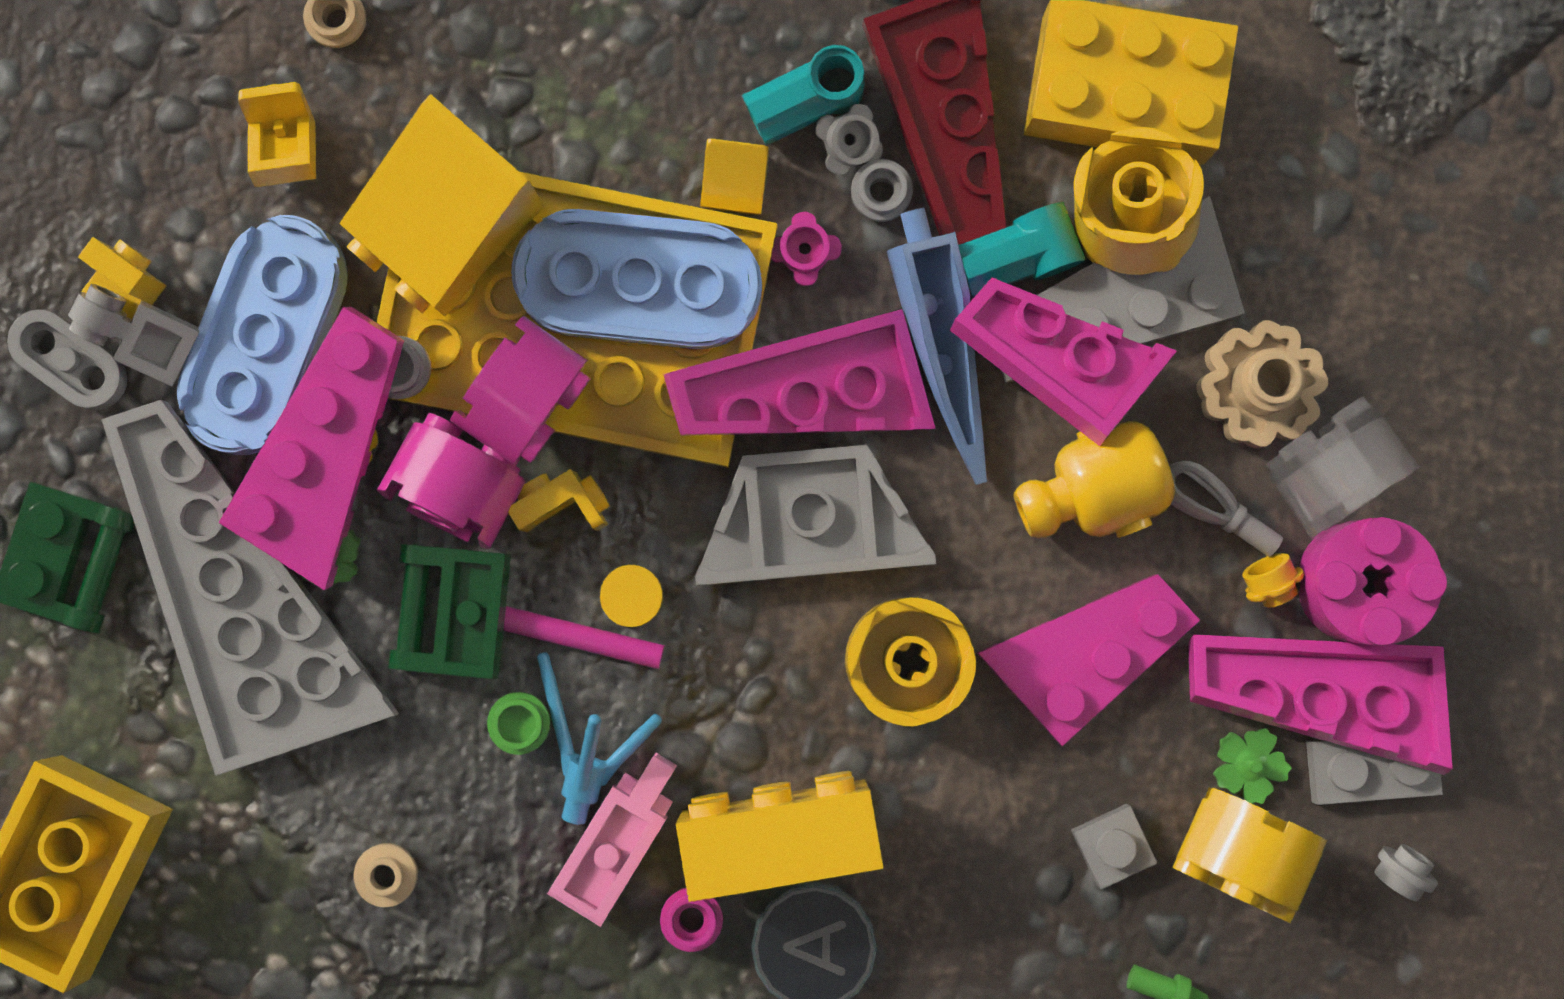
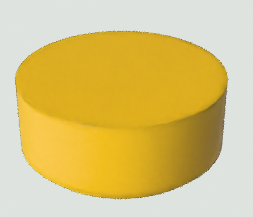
[600,565,663,627]

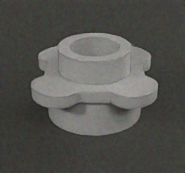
[815,104,883,175]

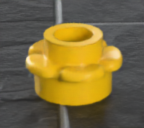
[1242,553,1304,608]

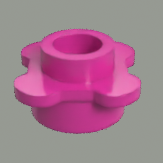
[771,212,842,286]

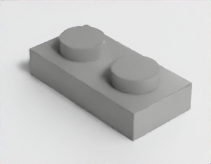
[1306,739,1443,805]

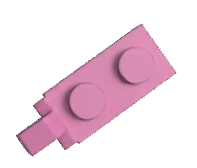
[547,753,677,927]

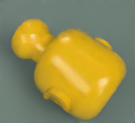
[1014,421,1175,538]

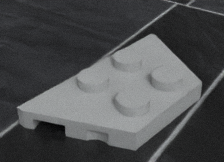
[695,445,936,586]

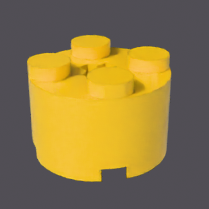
[1074,127,1204,275]
[845,597,976,726]
[1172,787,1327,923]

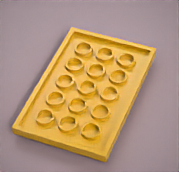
[377,172,778,468]

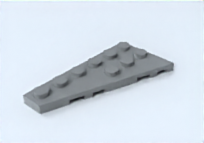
[101,400,399,776]

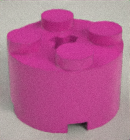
[450,316,591,465]
[377,413,525,549]
[1298,517,1447,645]

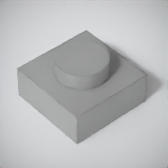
[1071,804,1157,890]

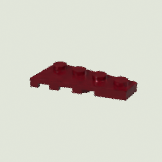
[862,0,1006,245]

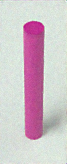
[504,606,665,669]

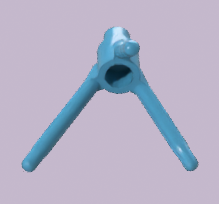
[537,652,662,825]

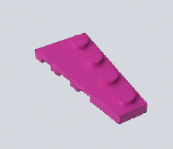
[218,307,405,590]
[664,309,936,436]
[1188,635,1453,775]

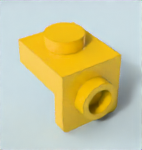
[239,82,316,187]
[78,237,167,319]
[508,469,610,532]

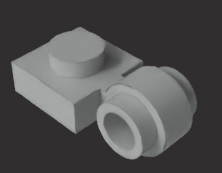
[68,284,200,386]

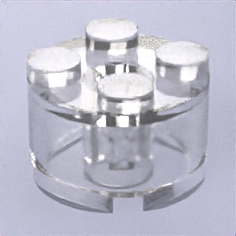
[1266,396,1420,539]

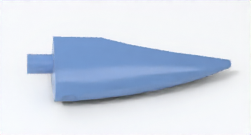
[887,208,987,485]

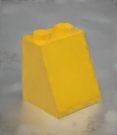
[339,94,544,316]

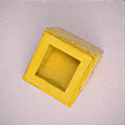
[700,139,769,215]

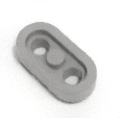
[7,310,127,410]

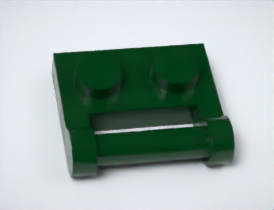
[0,482,135,633]
[388,544,511,679]

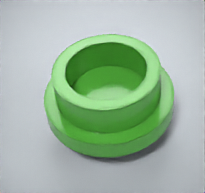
[487,692,551,755]

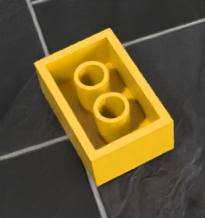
[1023,0,1238,165]
[0,755,173,993]
[676,771,884,902]

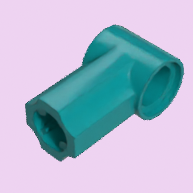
[742,45,865,146]
[958,202,1086,299]

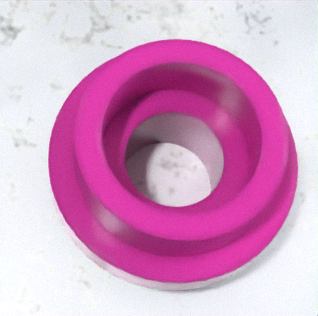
[660,888,723,952]

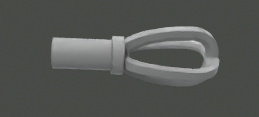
[1170,461,1283,557]

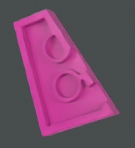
[950,278,1177,446]
[976,574,1200,746]

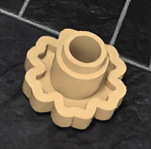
[1196,320,1328,448]

